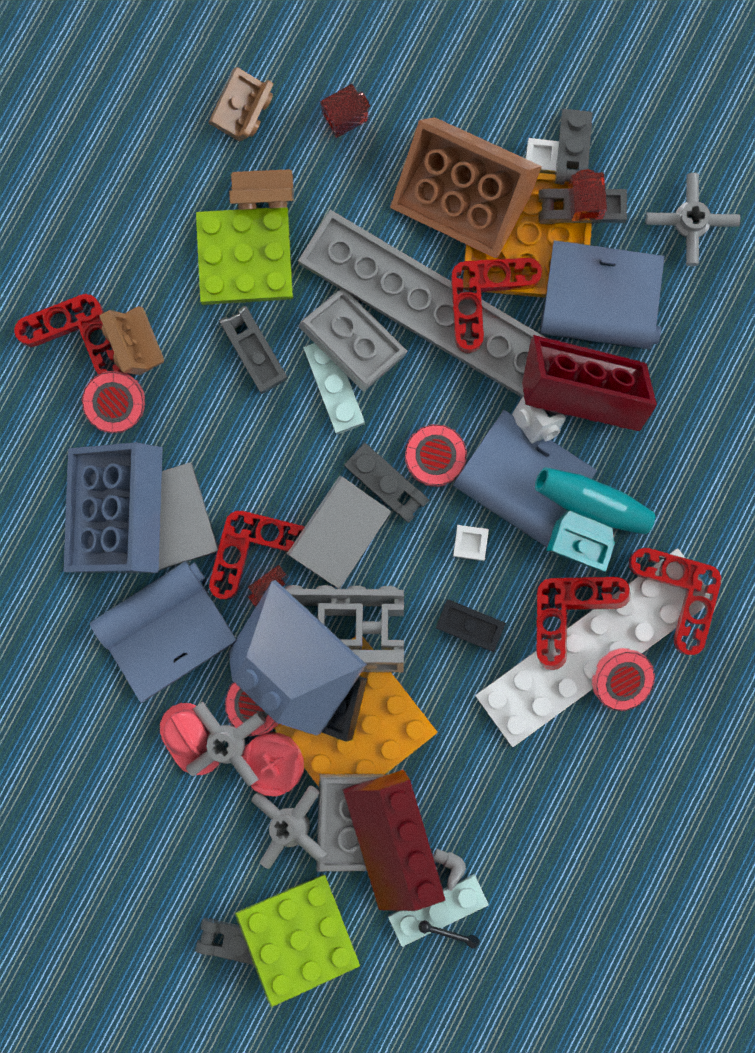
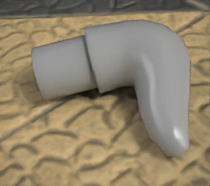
[433,849,466,891]

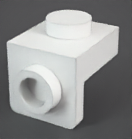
[512,397,566,444]

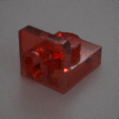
[248,565,288,608]

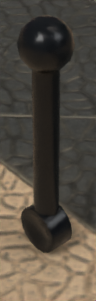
[418,920,480,949]

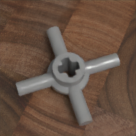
[645,173,740,266]
[186,702,266,787]
[251,786,329,869]

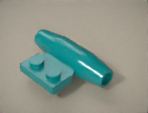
[535,467,655,572]

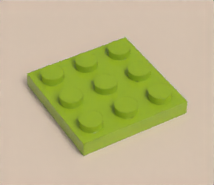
[196,206,293,305]
[235,874,360,1007]

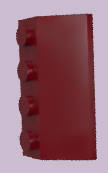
[522,335,657,431]
[342,769,446,911]

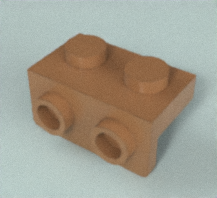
[208,67,274,142]
[229,169,294,210]
[99,306,164,375]

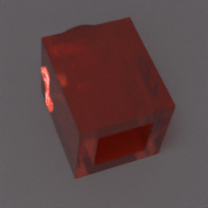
[320,84,370,138]
[568,169,607,221]

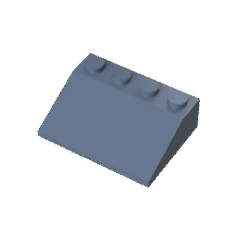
[63,442,163,573]

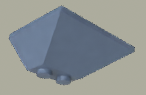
[229,580,367,735]

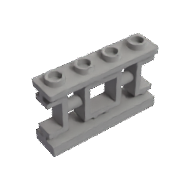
[285,585,404,672]

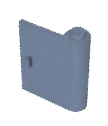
[540,240,665,350]
[453,410,597,547]
[90,561,237,703]

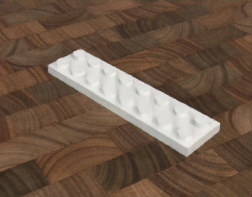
[475,548,710,747]

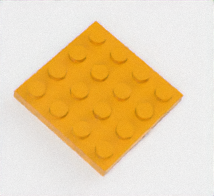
[463,173,596,298]
[274,636,438,786]

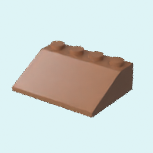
[390,117,542,258]

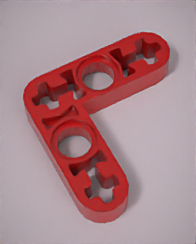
[451,258,542,353]
[14,294,122,374]
[209,511,305,600]
[629,548,721,655]
[537,577,631,670]

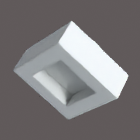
[526,138,559,174]
[453,525,489,561]

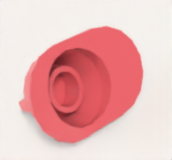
[160,703,220,775]

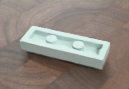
[303,343,365,435]
[388,874,489,947]

